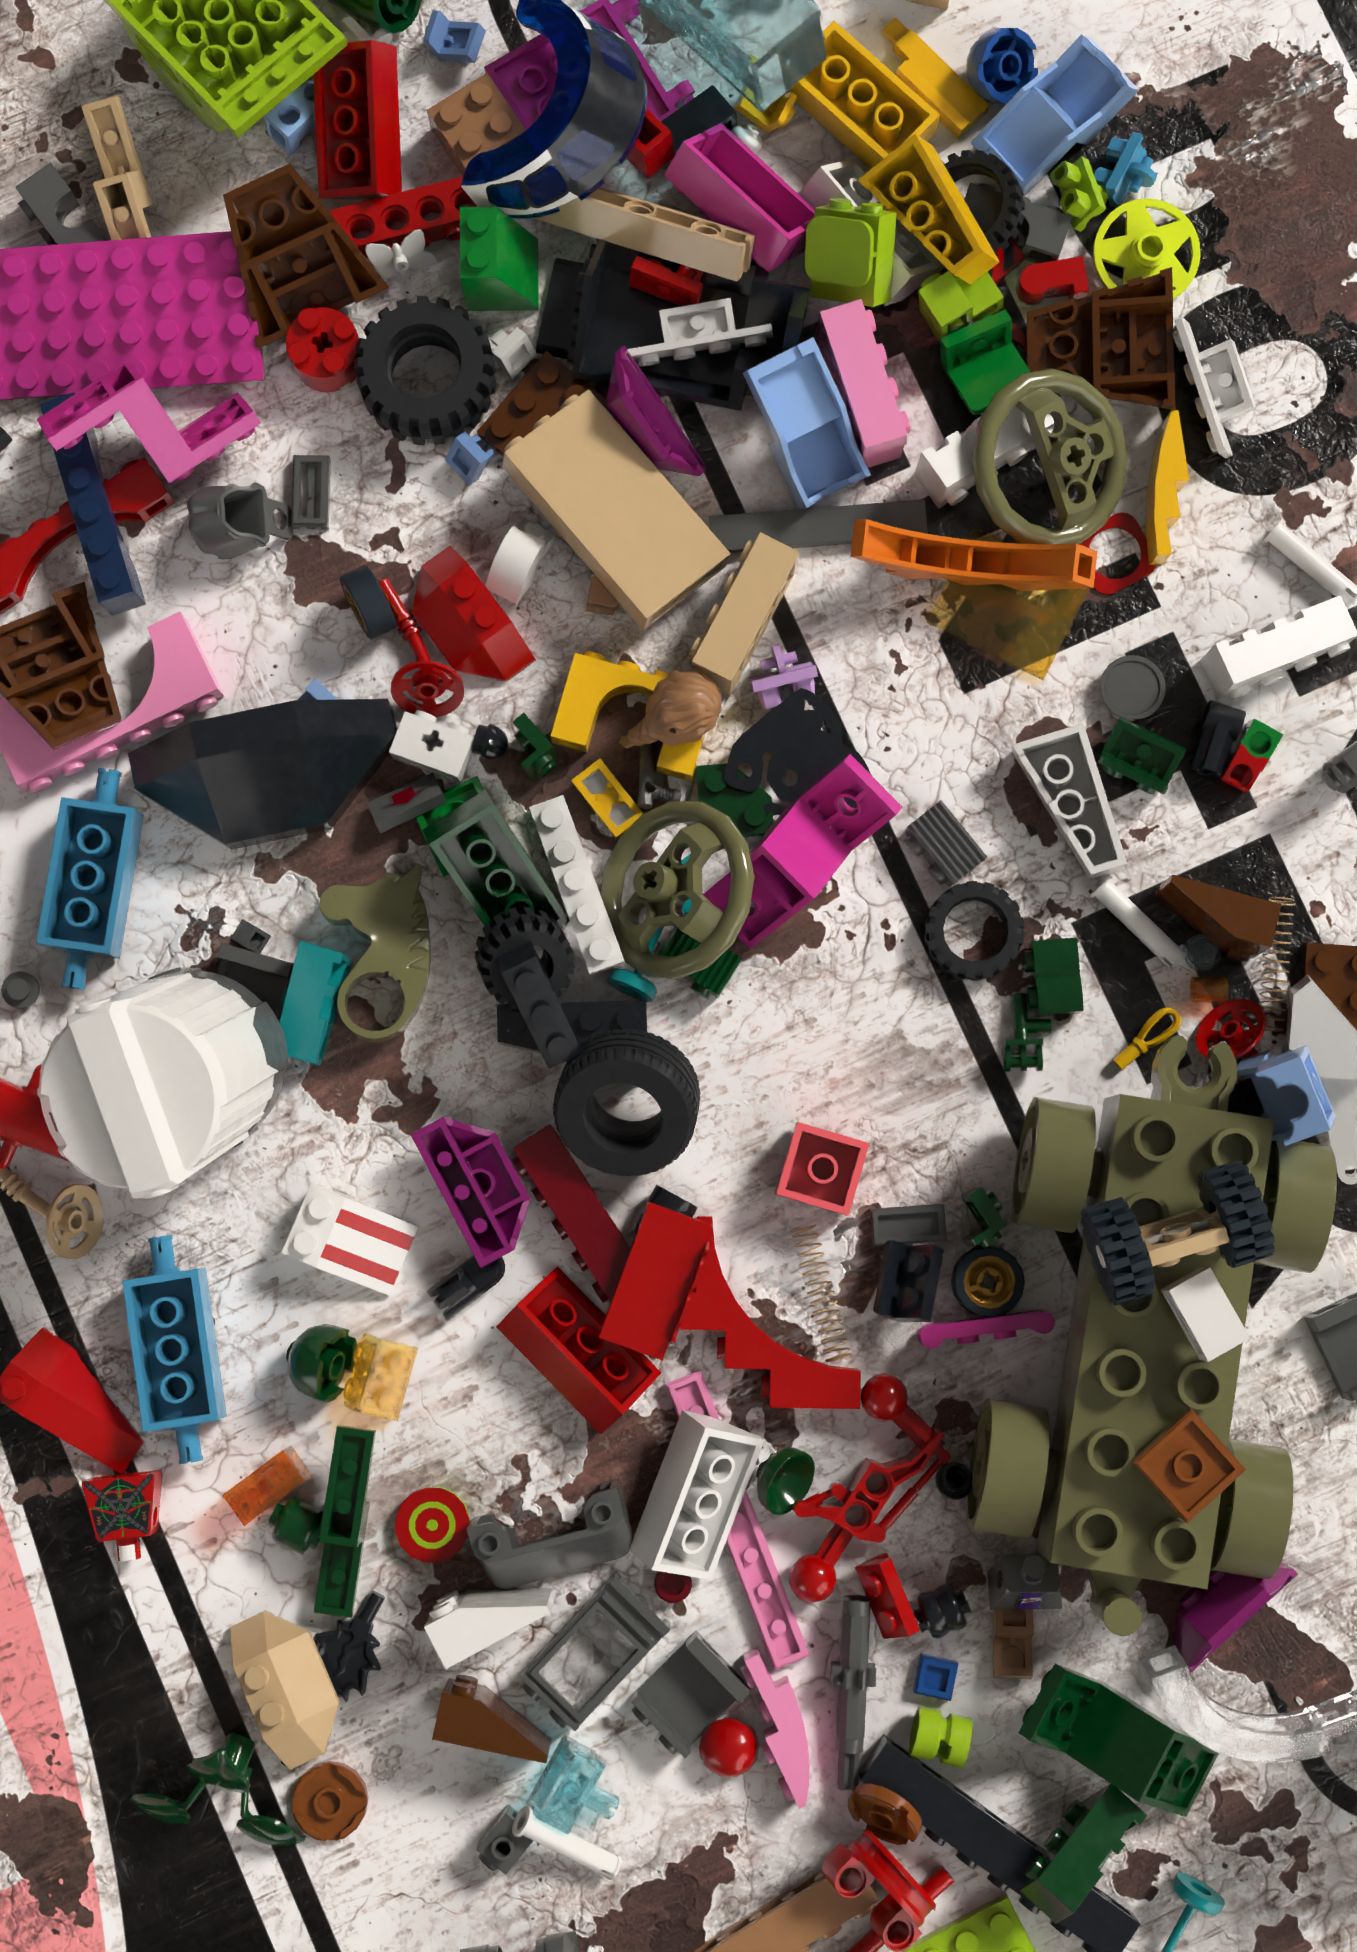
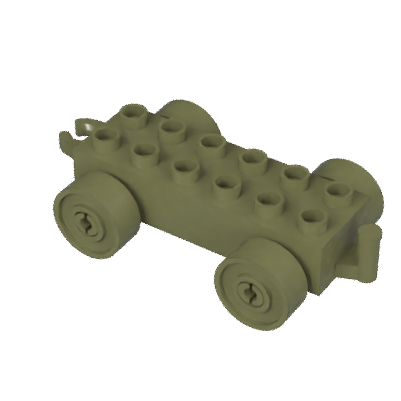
[966,1035,1337,1636]

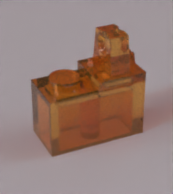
[222,1445,313,1526]

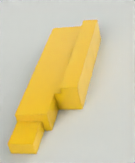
[882,17,990,139]

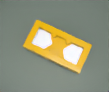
[571,759,643,840]

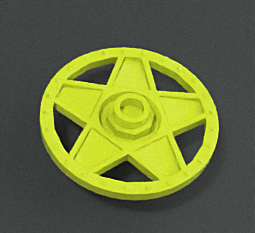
[1093,198,1200,300]

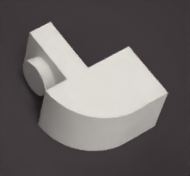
[485,518,556,604]

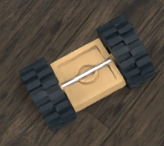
[1080,1160,1275,1306]

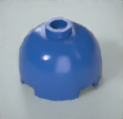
[966,28,1038,103]

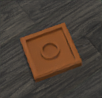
[1131,1408,1246,1524]

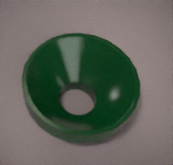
[756,1447,815,1516]

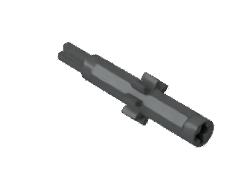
[830,1595,877,1791]

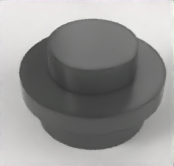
[1,971,40,1009]

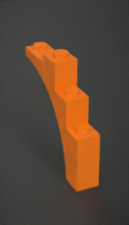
[850,519,1098,591]

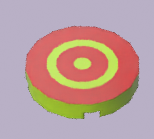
[395,1486,470,1563]

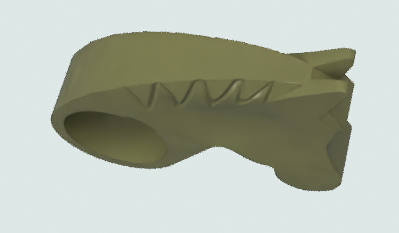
[319,864,431,1043]

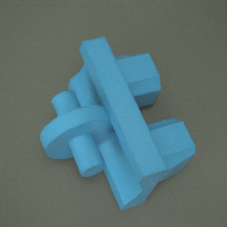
[1094,132,1157,208]

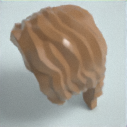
[619,668,722,748]

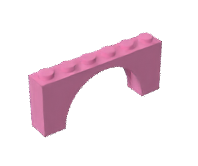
[0,611,224,792]

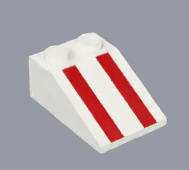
[281,1183,419,1296]

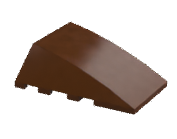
[223,163,389,349]
[1027,267,1175,410]
[0,582,122,750]

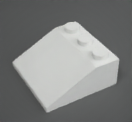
[424,1588,556,1670]

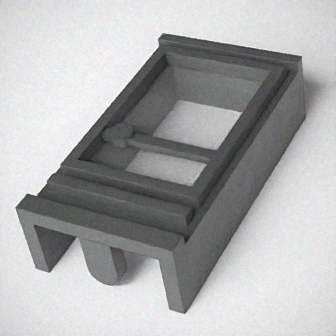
[520,1571,670,1731]

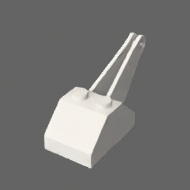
[1286,974,1357,1185]

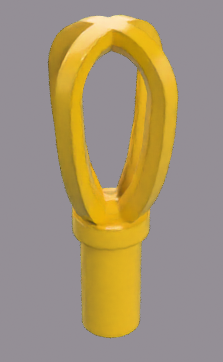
[1113,1007,1182,1071]

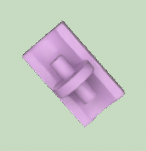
[748,645,818,709]

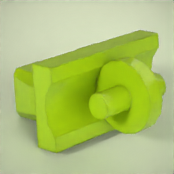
[1050,156,1108,232]

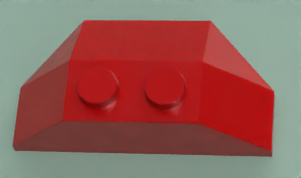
[412,545,536,682]

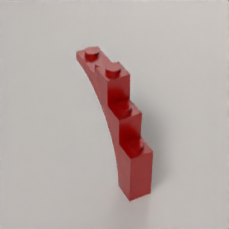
[680,1216,861,1409]

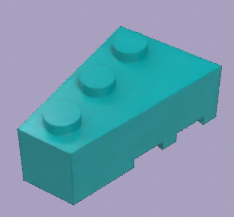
[279,940,353,1066]

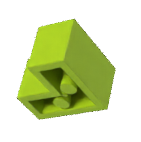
[918,271,1004,343]

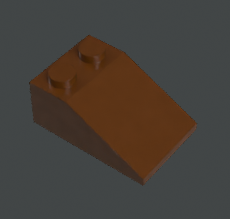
[1155,875,1282,962]
[432,1675,552,1763]

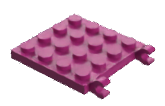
[484,0,695,180]

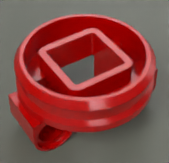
[822,1829,936,1952]

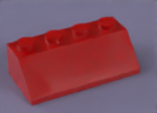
[313,40,402,200]
[496,1266,661,1434]

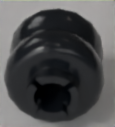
[913,1584,971,1639]

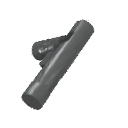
[638,742,682,809]

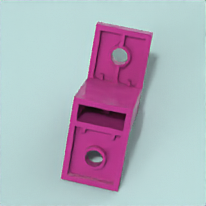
[37,359,261,483]
[703,754,902,949]

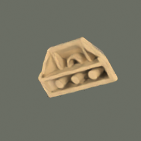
[230,1610,340,1770]

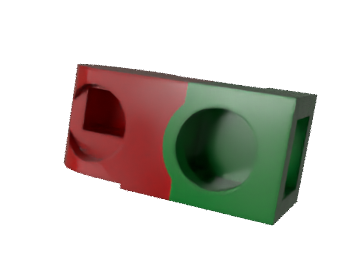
[1220,718,1284,794]

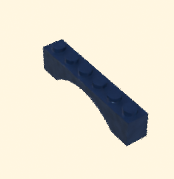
[40,392,146,616]

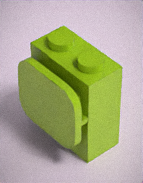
[805,198,897,307]

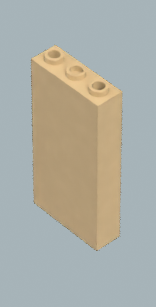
[502,389,731,631]

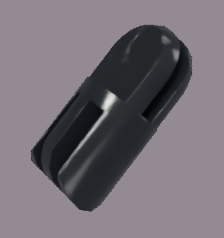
[426,1255,505,1321]

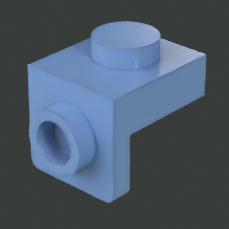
[423,10,486,63]

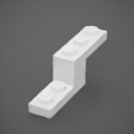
[529,795,625,975]

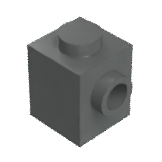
[476,1804,533,1875]

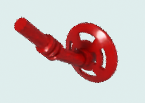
[378,578,464,717]
[1196,999,1266,1059]

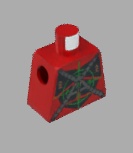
[82,1470,162,1561]

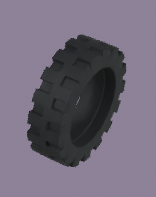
[924,881,1025,981]

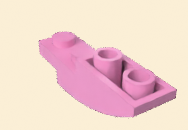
[741,1647,810,1809]

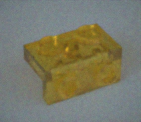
[343,1333,418,1421]

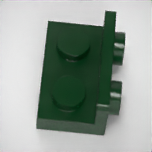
[513,712,559,780]

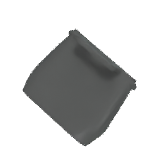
[187,482,293,559]

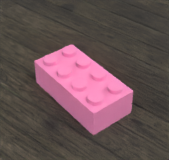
[815,299,910,468]

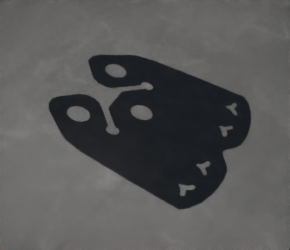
[725,688,871,837]

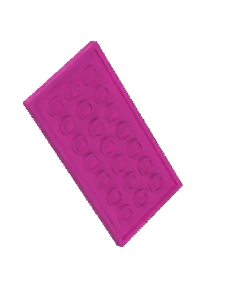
[0,231,265,401]

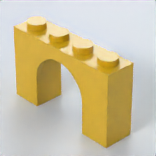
[550,651,706,782]

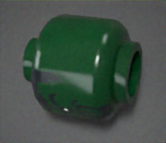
[268,1496,323,1553]

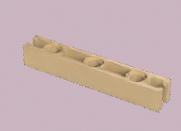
[522,170,755,282]

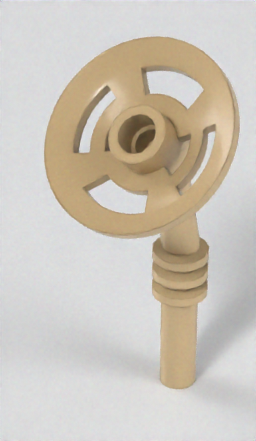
[0,1168,104,1259]

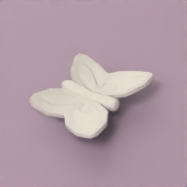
[365,229,437,280]

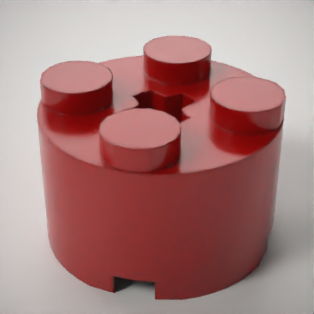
[286,307,359,393]

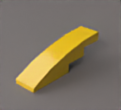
[1145,410,1189,565]

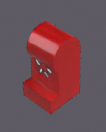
[1016,256,1089,305]

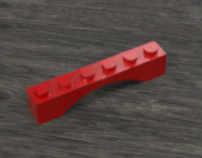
[0,457,175,614]

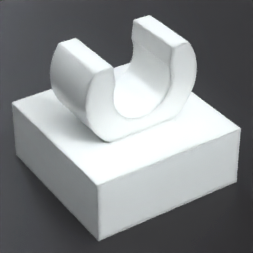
[490,327,537,379]

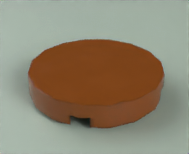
[292,1761,369,1841]
[847,1784,922,1845]

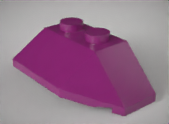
[606,345,707,476]
[410,1117,531,1268]
[1174,1563,1298,1677]

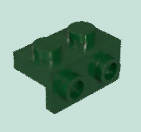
[1098,717,1186,795]
[961,1187,1007,1248]

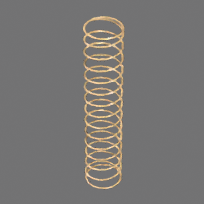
[1259,897,1295,1032]
[791,1225,852,1362]

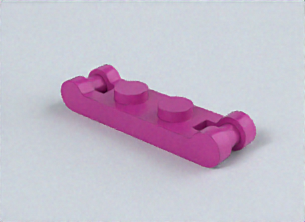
[917,1310,1055,1349]

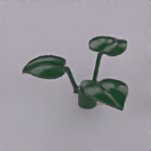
[128,1733,306,1846]

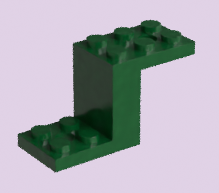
[1018,1663,1221,1817]

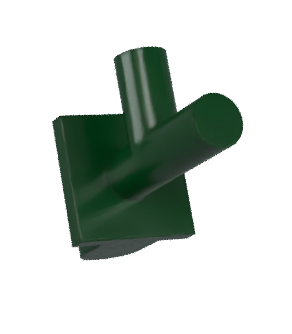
[1001,993,1051,1072]

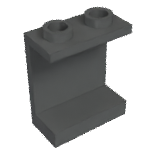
[631,1630,750,1758]

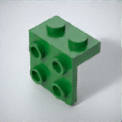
[940,309,1030,415]

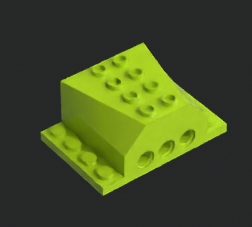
[104,0,348,138]

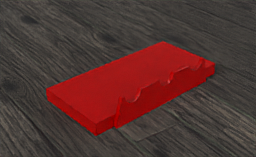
[598,1201,713,1361]

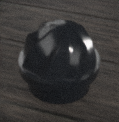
[472,723,509,760]
[935,1462,973,1500]

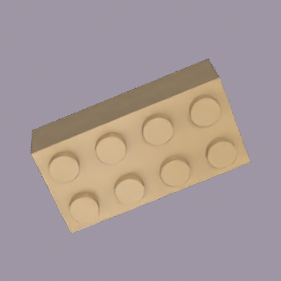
[688,532,800,697]

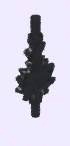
[281,1591,385,1769]

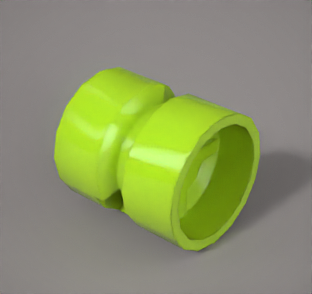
[909,1706,973,1768]

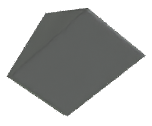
[231,919,271,954]

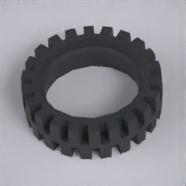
[942,150,1025,256]

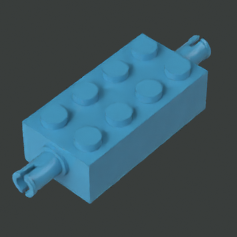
[36,768,144,990]
[122,1235,227,1464]

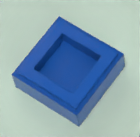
[913,1653,959,1701]

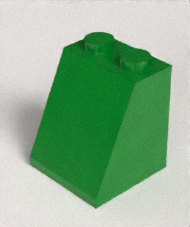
[460,207,539,311]

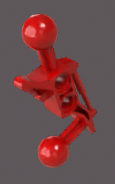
[789,1373,951,1603]

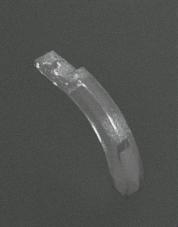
[1139,1645,1357,1763]

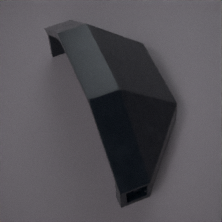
[128,698,397,850]

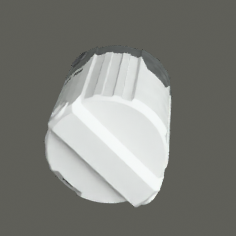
[37,967,289,1199]

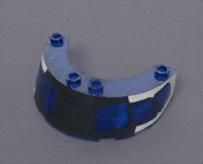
[460,0,647,219]

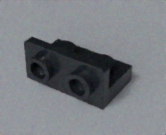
[873,1240,944,1322]

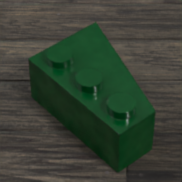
[1020,1783,1148,1924]

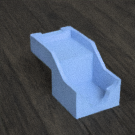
[971,34,1139,196]
[743,337,871,509]
[1237,1045,1335,1146]

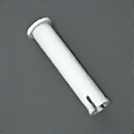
[1263,519,1357,608]
[1089,875,1187,971]
[512,1806,622,1880]

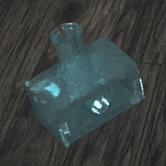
[526,1735,620,1834]

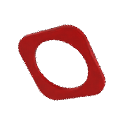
[1079,512,1157,595]

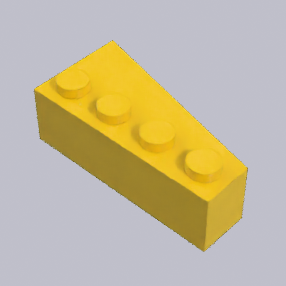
[858,134,1000,285]

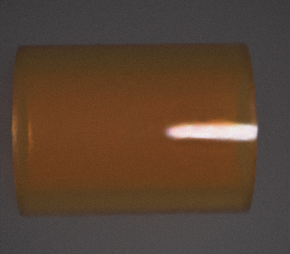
[1190,977,1228,1003]

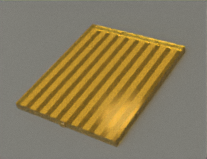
[926,527,1090,680]

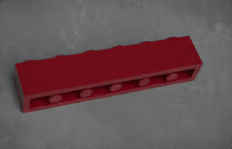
[511,1124,631,1304]

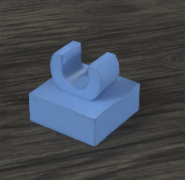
[445,432,494,485]

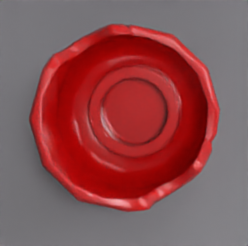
[699,1717,760,1778]

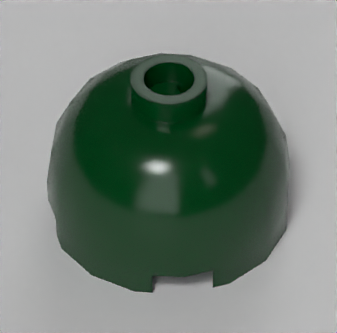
[286,1324,357,1403]

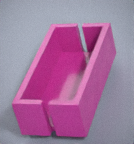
[664,123,815,272]

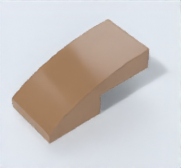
[993,1609,1034,1680]

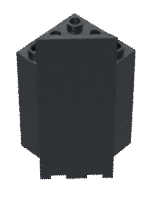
[536,239,810,411]

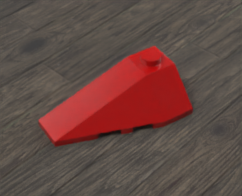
[0,1327,145,1474]

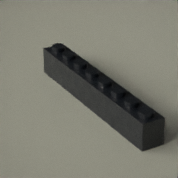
[859,1734,1141,1952]

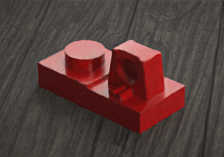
[629,255,703,306]

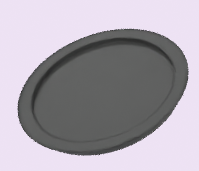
[1100,655,1166,720]

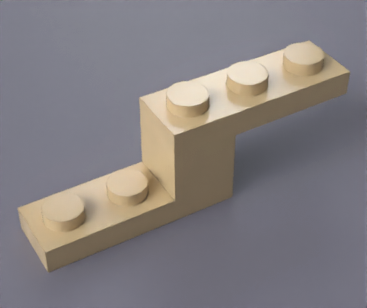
[81,95,154,240]

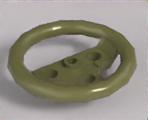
[972,368,1128,544]
[600,801,755,979]

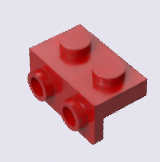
[855,1553,920,1639]

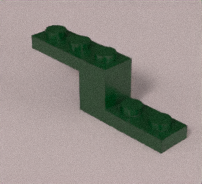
[314,1425,376,1618]

